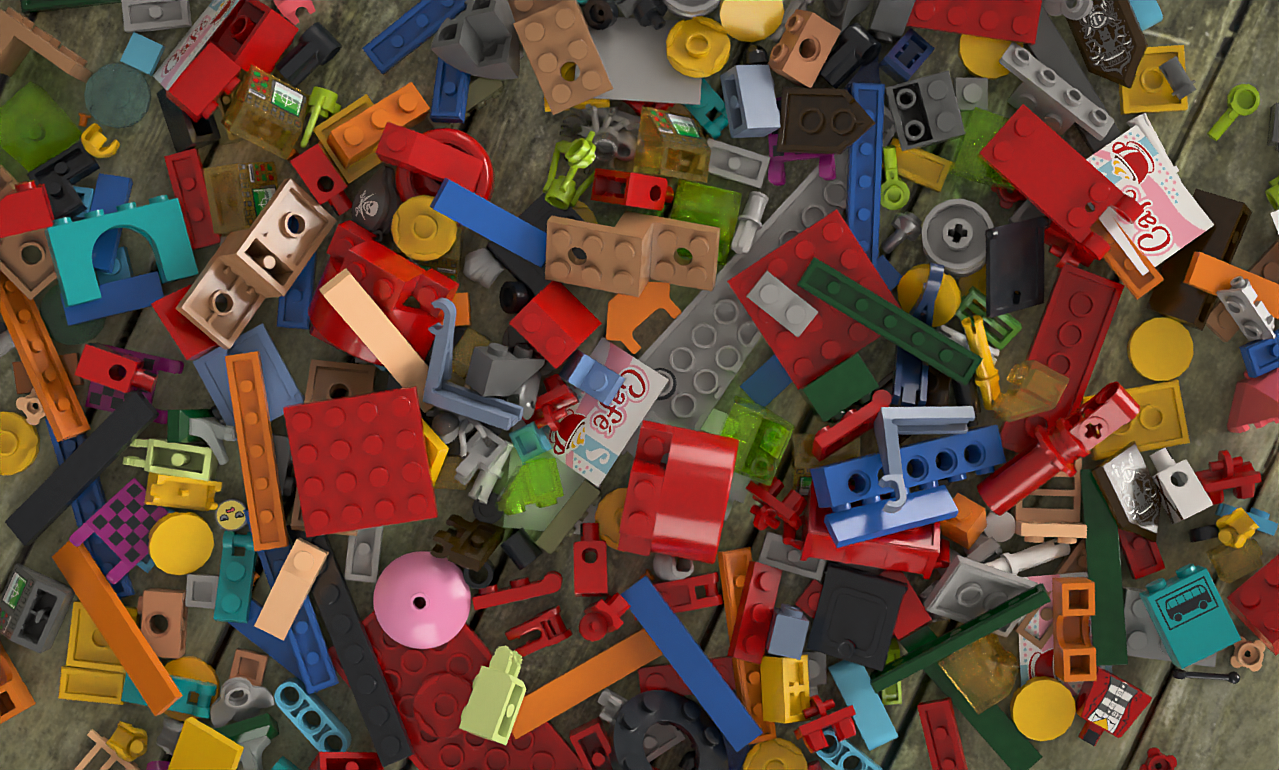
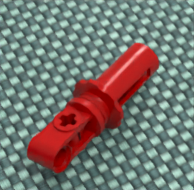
[977,381,1140,516]

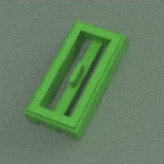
[955,286,1022,351]

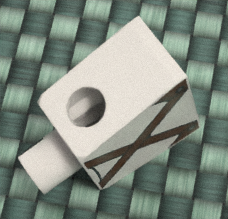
[1150,447,1213,525]

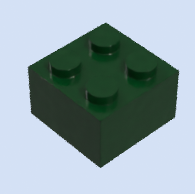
[798,353,879,424]

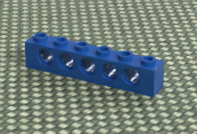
[810,425,1006,512]

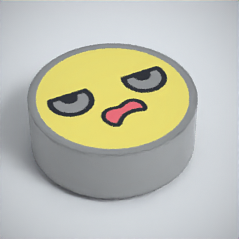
[215,498,248,531]

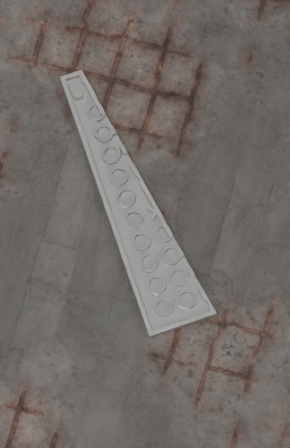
[638,105,896,431]

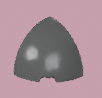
[431,0,520,80]

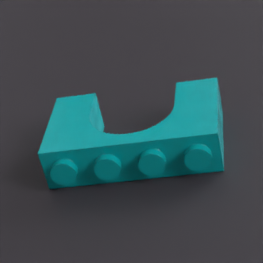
[44,195,199,308]

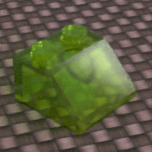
[0,81,83,172]

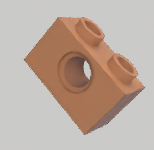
[767,9,841,88]
[137,588,188,659]

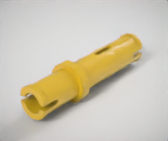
[961,315,1005,410]

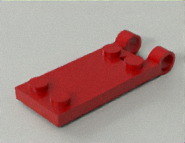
[977,104,1144,261]

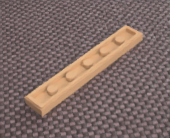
[319,268,434,413]

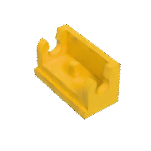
[144,472,222,511]
[760,654,811,724]

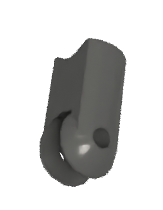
[505,370,542,420]

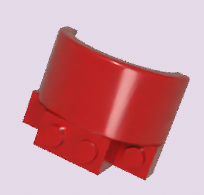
[308,220,460,367]
[617,420,739,564]

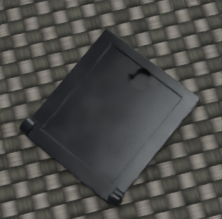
[486,193,587,298]
[985,215,1049,318]
[807,561,908,671]

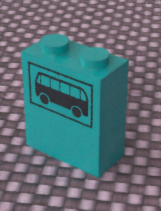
[1139,564,1242,669]

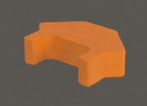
[606,281,681,354]

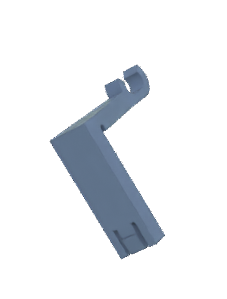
[423,298,524,430]
[873,406,975,513]

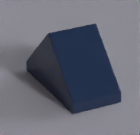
[878,28,935,84]

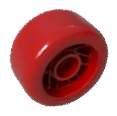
[395,128,495,226]

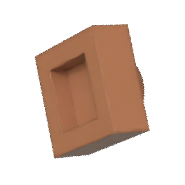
[229,647,269,687]

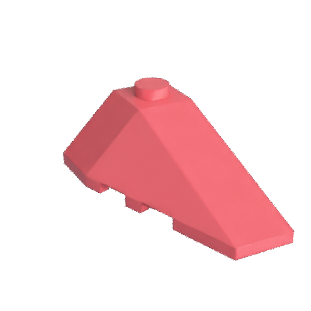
[1227,368,1279,433]

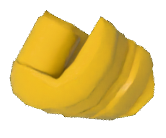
[81,123,120,158]
[1216,507,1259,549]
[105,720,148,762]

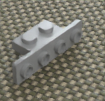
[999,42,1115,141]

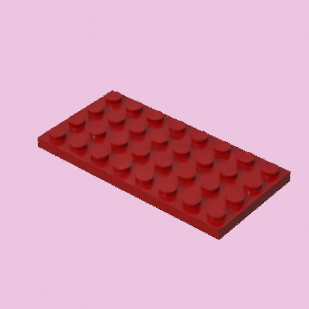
[328,597,585,770]

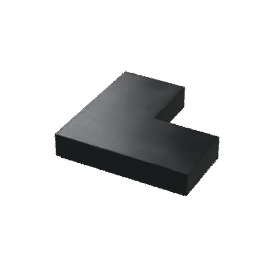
[26,140,100,220]

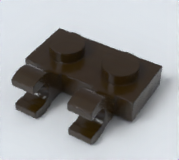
[430,514,505,572]

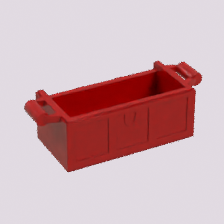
[782,480,950,580]

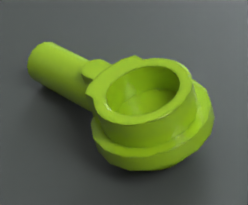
[1207,84,1260,141]
[557,138,596,169]
[880,145,910,210]

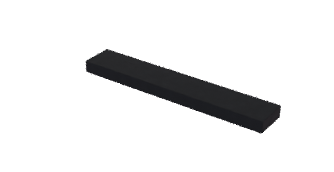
[5,390,160,546]

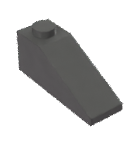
[867,0,916,44]

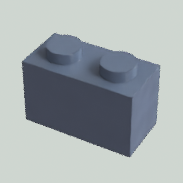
[720,65,781,138]
[765,603,809,660]

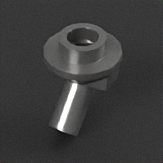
[881,211,922,253]

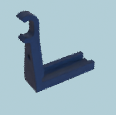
[891,262,944,407]

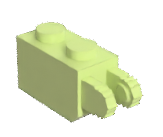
[123,437,218,481]
[459,645,526,745]

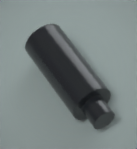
[951,373,981,427]

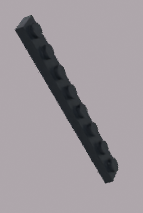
[286,524,415,767]

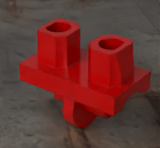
[1044,221,1095,269]
[522,374,579,432]
[1194,450,1261,505]
[745,474,807,531]
[578,592,631,642]
[793,694,856,754]

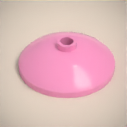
[373,551,471,649]

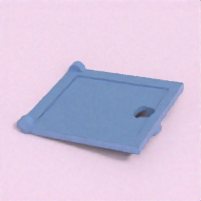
[193,323,305,441]

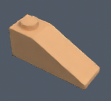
[254,538,329,641]

